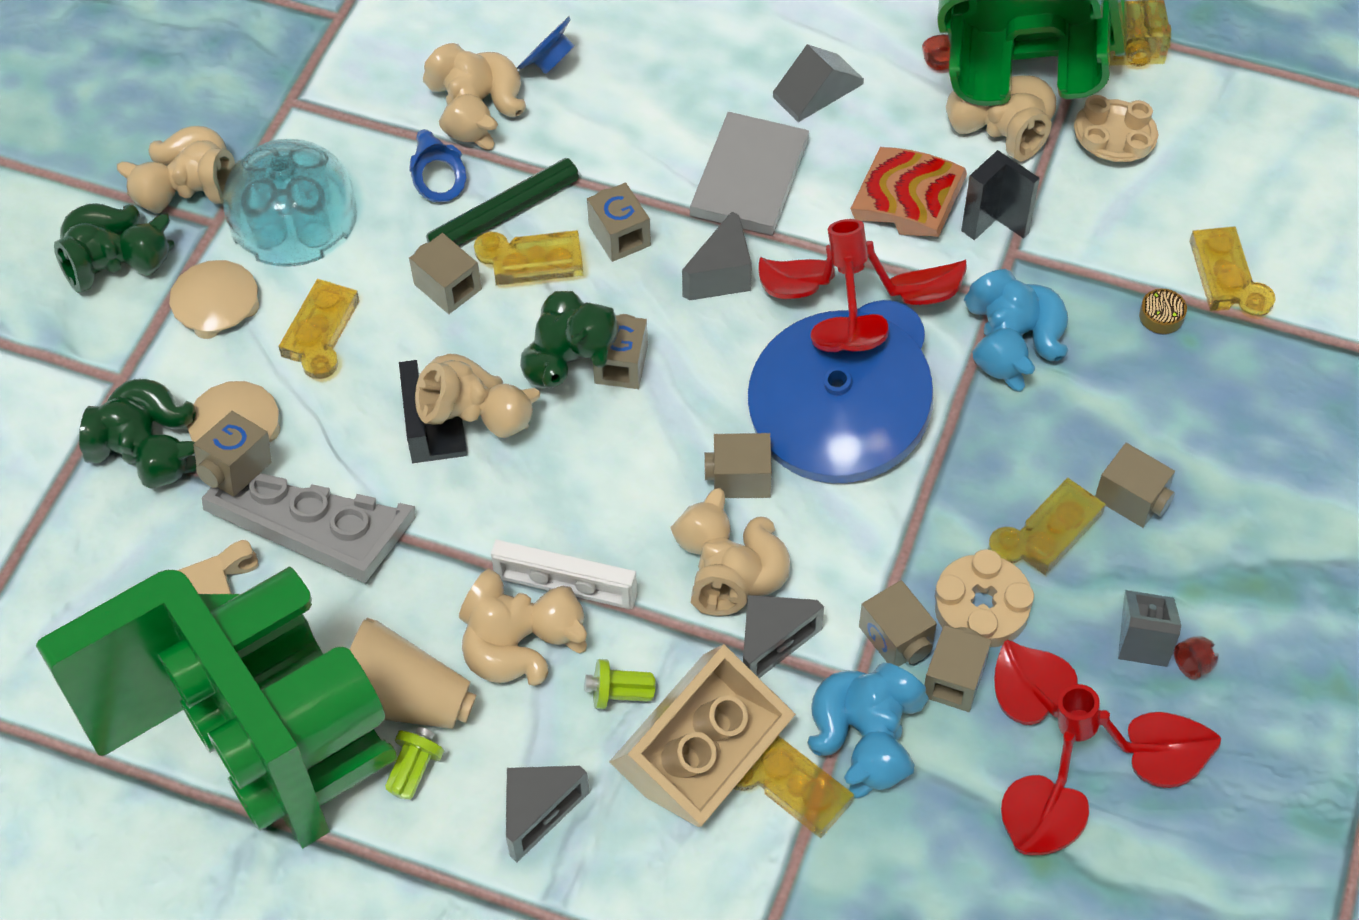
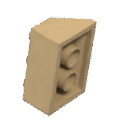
[609,644,796,827]

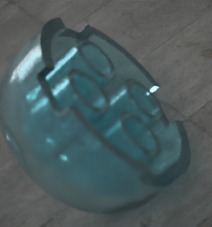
[223,138,357,267]

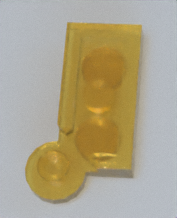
[1189,226,1276,316]
[474,230,584,286]
[278,279,360,379]
[988,477,1106,576]
[733,735,854,839]

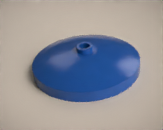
[748,310,934,483]

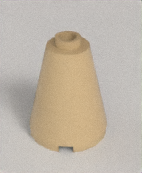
[349,618,476,729]

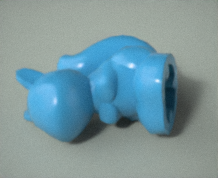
[964,269,1068,392]
[807,662,929,798]

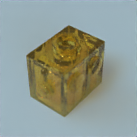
[1110,0,1171,67]

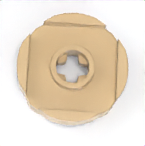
[934,549,1034,647]

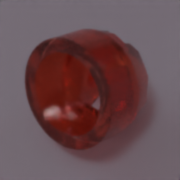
[922,34,951,71]
[1174,636,1219,679]

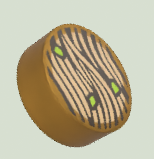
[1139,289,1187,334]

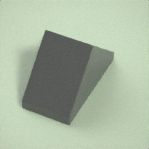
[773,44,864,122]
[682,212,752,300]
[1118,590,1182,667]
[743,595,824,678]
[506,766,589,862]

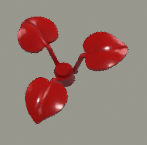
[759,219,967,352]
[994,640,1221,855]

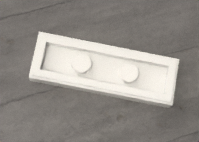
[491,539,637,609]

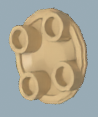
[1074,95,1159,162]
[169,260,259,339]
[187,381,280,442]

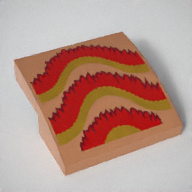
[850,147,967,237]

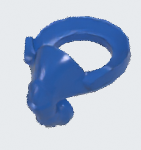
[409,129,467,203]

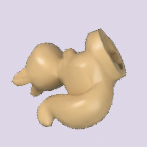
[423,43,526,150]
[946,75,1056,162]
[117,126,237,213]
[415,354,540,438]
[670,488,790,616]
[459,568,587,686]

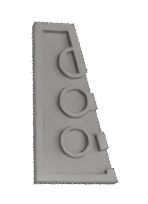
[202,473,415,583]

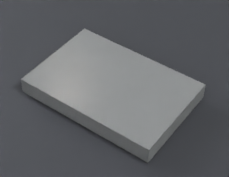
[690,112,809,236]

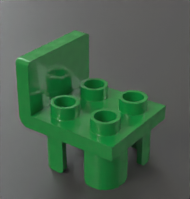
[937,0,1127,106]
[36,566,397,849]

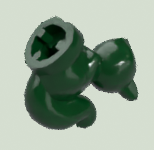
[54,203,175,293]
[520,291,620,389]
[79,379,197,488]

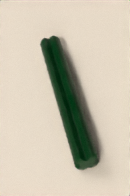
[426,158,579,246]

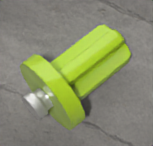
[584,659,656,709]
[385,727,444,800]

